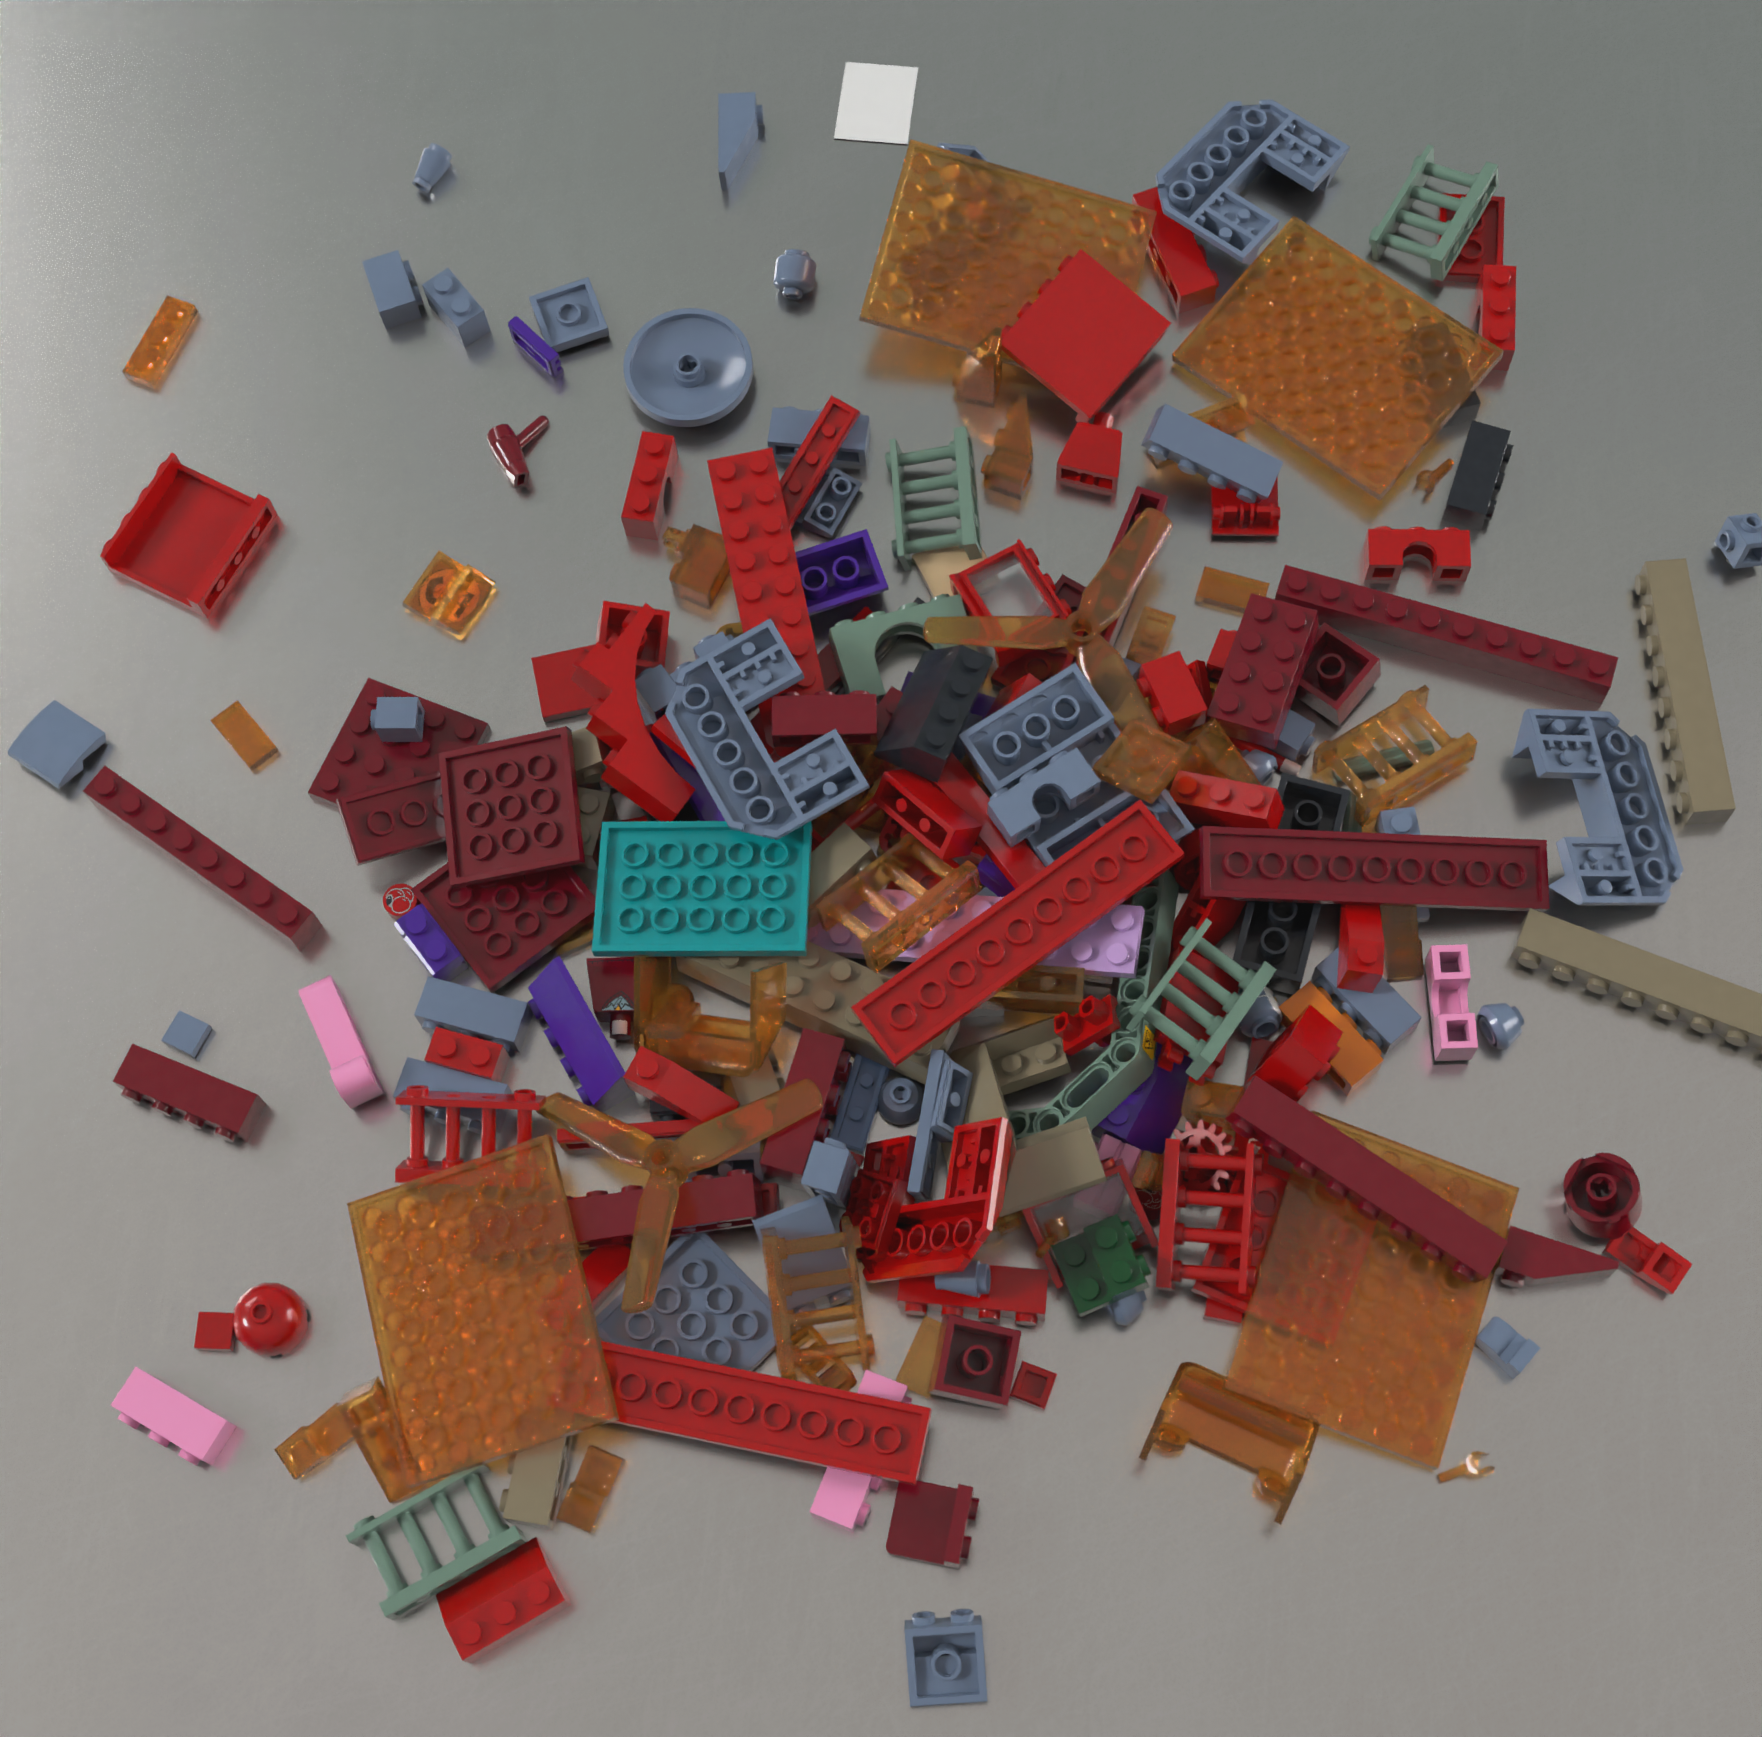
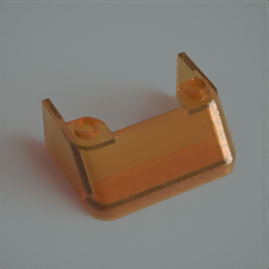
[634,955,787,1077]
[1139,1362,1319,1524]

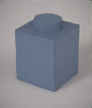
[370,697,425,742]
[1265,710,1316,763]

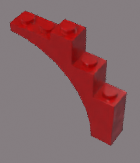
[571,603,696,821]

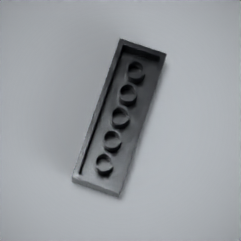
[1233,773,1351,995]

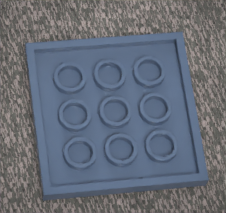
[588,1232,797,1371]

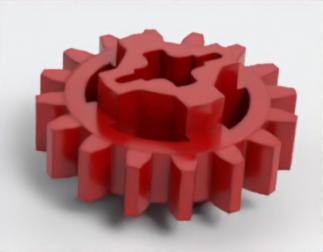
[1160,1120,1239,1192]

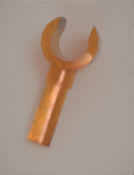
[1416,458,1454,494]
[1035,1215,1070,1258]
[1438,1451,1495,1483]

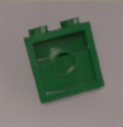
[1051,1214,1151,1317]

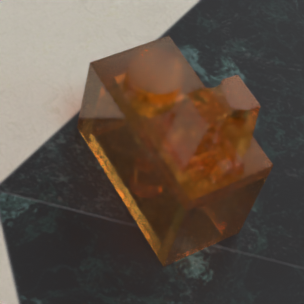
[662,524,730,610]

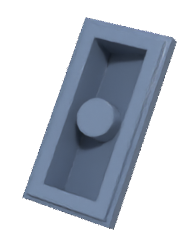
[931,1059,973,1143]

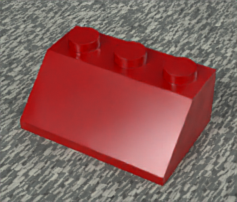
[436,1537,572,1664]

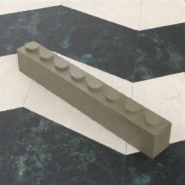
[1635,558,1736,825]
[1510,908,1762,1054]

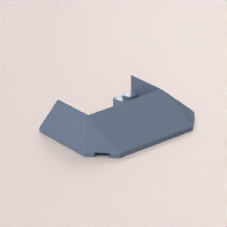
[1155,99,1350,265]
[665,618,870,840]
[1512,709,1684,905]

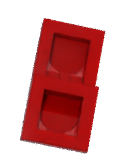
[1602,1227,1692,1295]

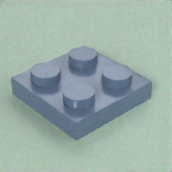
[529,277,610,352]

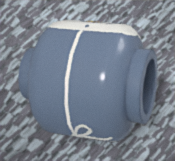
[1238,986,1283,1039]

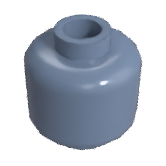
[773,249,816,299]

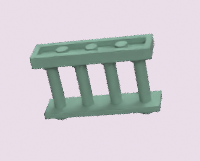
[1369,144,1499,282]
[885,426,983,571]
[1126,918,1277,1081]
[346,1458,527,1620]

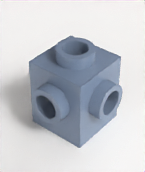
[1715,513,1762,569]

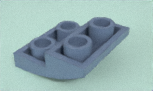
[794,467,863,538]
[8,699,106,789]

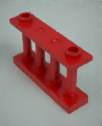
[395,1085,546,1189]
[1156,1138,1264,1297]

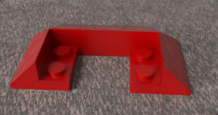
[851,1117,1013,1283]

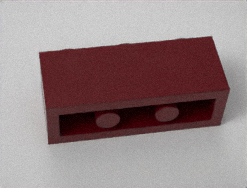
[772,690,878,747]

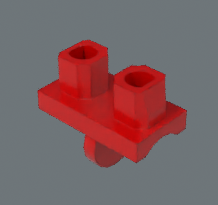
[1054,994,1120,1056]

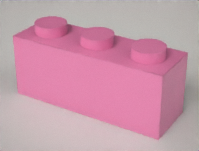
[111,1367,237,1466]

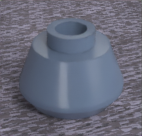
[1233,749,1278,786]
[1477,1003,1524,1050]
[878,1077,924,1124]
[1107,1290,1147,1326]

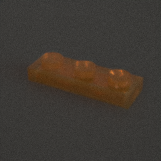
[122,295,198,388]

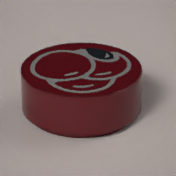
[1128,1186,1162,1220]

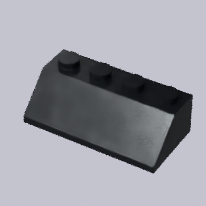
[873,645,994,782]

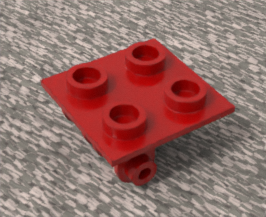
[1211,476,1281,536]

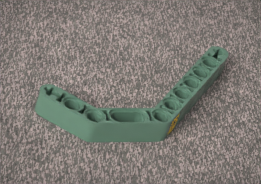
[1008,869,1179,1140]

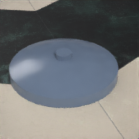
[623,308,753,427]

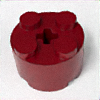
[1563,1153,1642,1240]

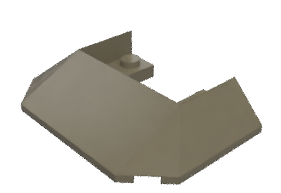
[941,1016,1107,1217]

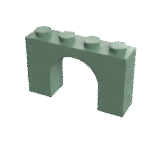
[829,594,978,705]

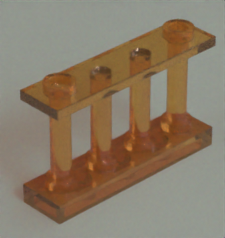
[1312,685,1477,828]
[816,833,982,973]
[760,1216,875,1381]

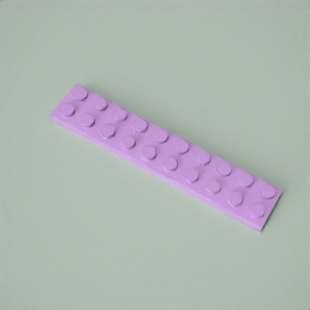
[807,887,1145,979]

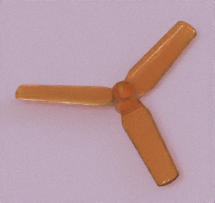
[923,508,1173,767]
[536,1079,823,1313]

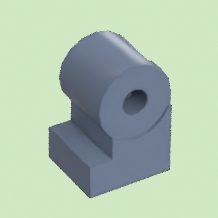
[1475,1316,1541,1379]

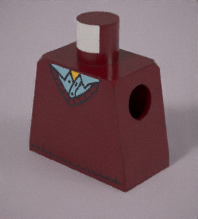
[586,957,657,1040]

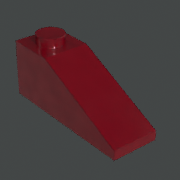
[1492,1226,1620,1288]

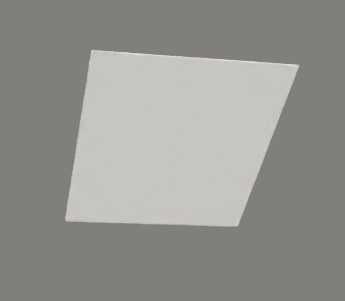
[834,62,918,144]

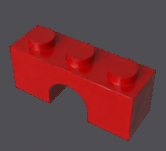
[1475,264,1516,371]
[621,431,678,541]
[1364,526,1471,582]

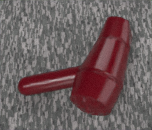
[487,415,549,487]

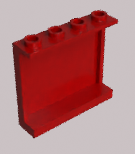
[995,249,1171,423]
[100,452,278,619]

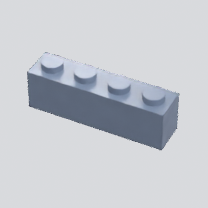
[1141,403,1283,503]

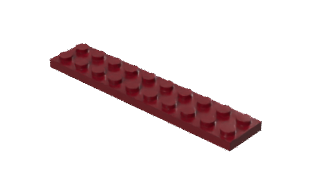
[1199,826,1550,912]

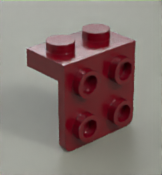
[886,1480,980,1569]

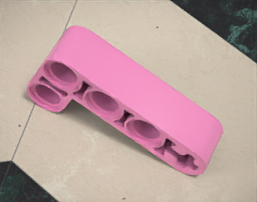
[298,975,384,1109]

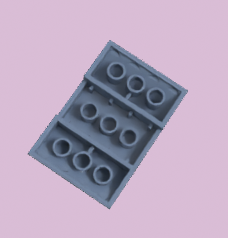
[958,663,1195,867]

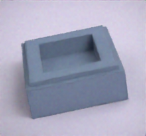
[161,1010,212,1058]

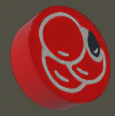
[383,883,420,920]

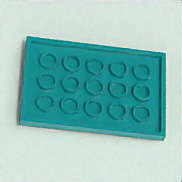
[592,821,812,957]

